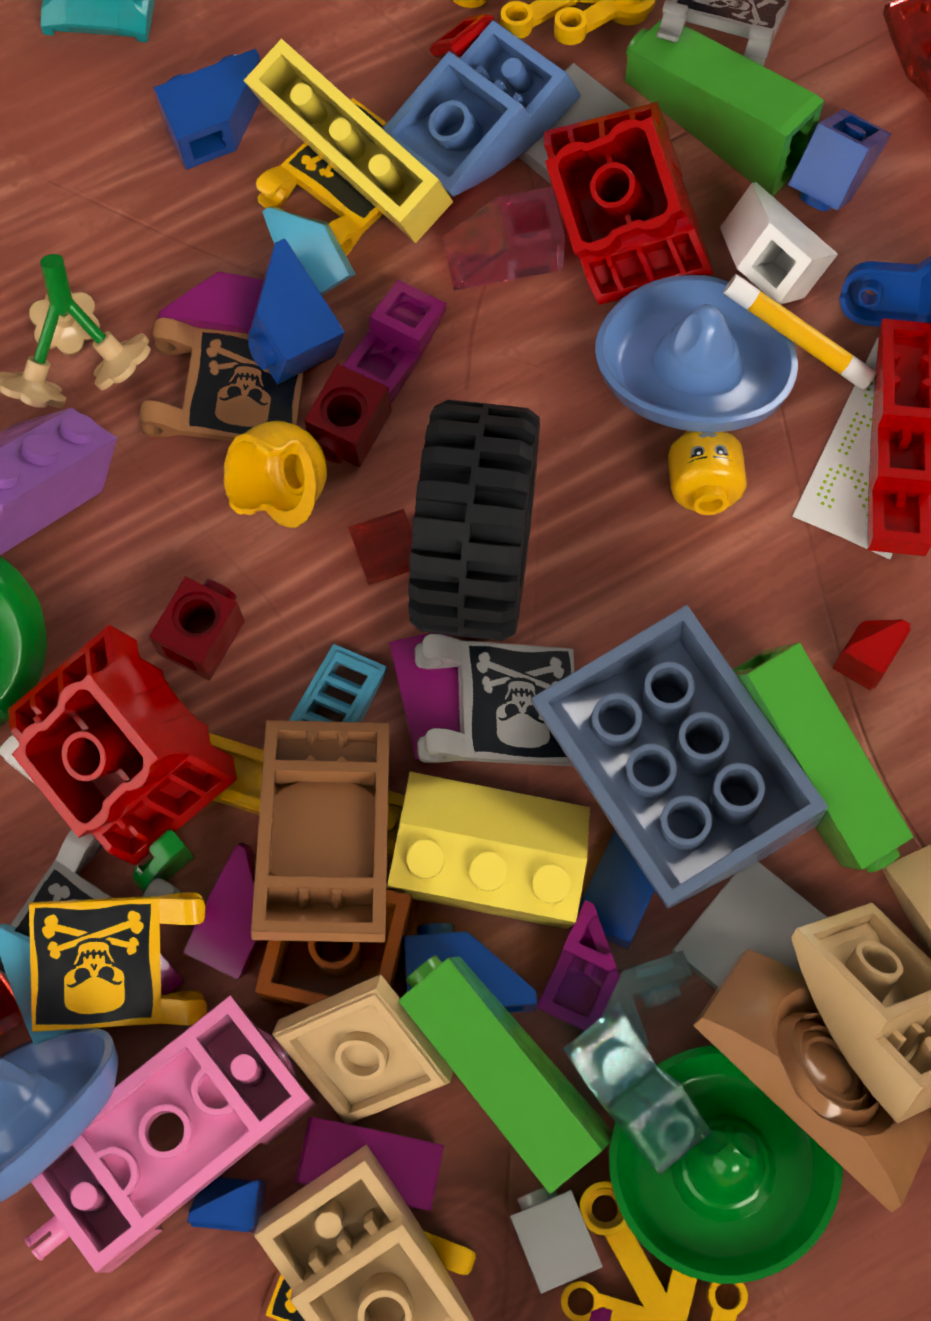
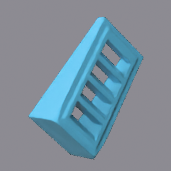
[289,643,388,722]

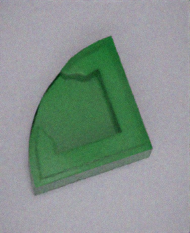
[133,829,195,893]

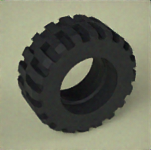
[408,399,540,641]

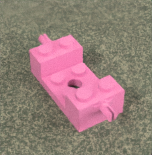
[24,995,317,1273]

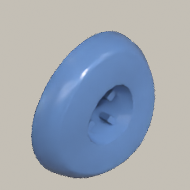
[595,275,798,432]
[0,1028,118,1202]

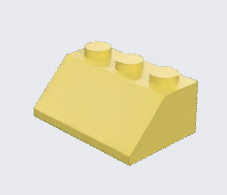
[386,772,590,929]

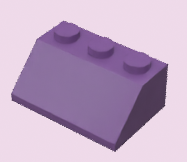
[0,408,117,555]

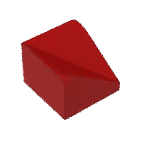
[832,619,911,690]

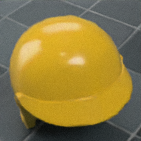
[224,421,327,528]

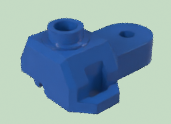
[839,256,931,327]

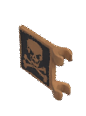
[139,318,304,441]

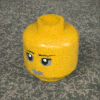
[668,431,747,515]

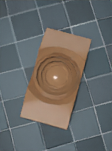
[251,720,390,942]
[693,949,931,1213]

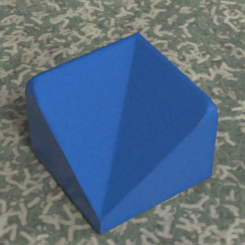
[187,1177,267,1233]

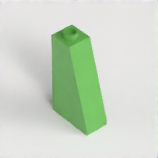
[625,19,824,196]
[732,642,914,873]
[398,955,613,1194]

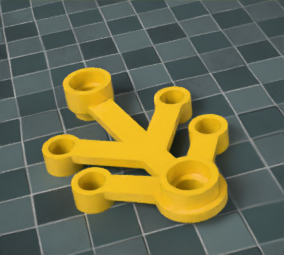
[453,0,656,45]
[560,1181,748,1321]

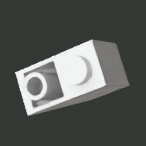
[720,182,838,305]

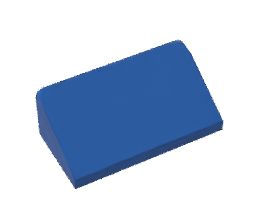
[577,830,655,950]

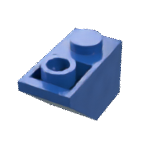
[153,48,261,170]

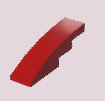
[868,318,931,556]

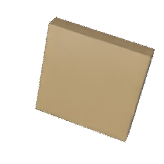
[272,974,453,1124]

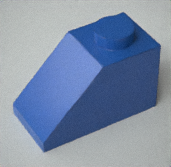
[788,109,892,211]
[248,238,345,385]
[404,923,537,1013]

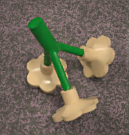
[0,254,151,408]

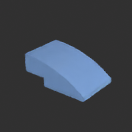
[383,20,581,197]

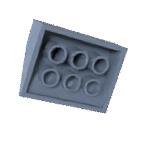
[531,605,828,909]

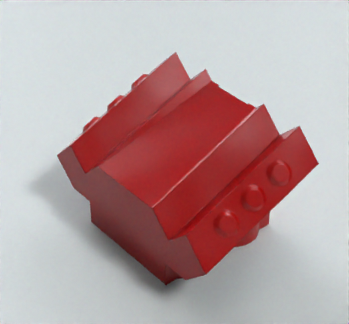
[543,102,713,305]
[8,624,237,866]

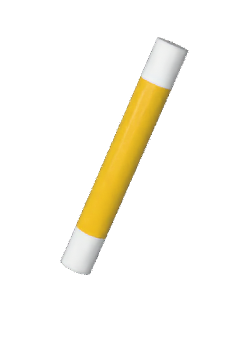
[723,274,876,390]

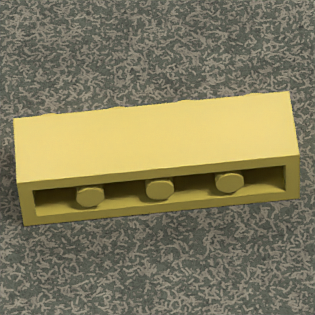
[243,38,453,243]

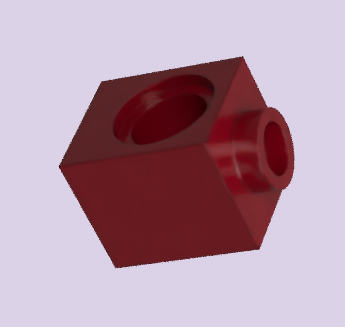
[304,363,392,467]
[149,576,245,681]

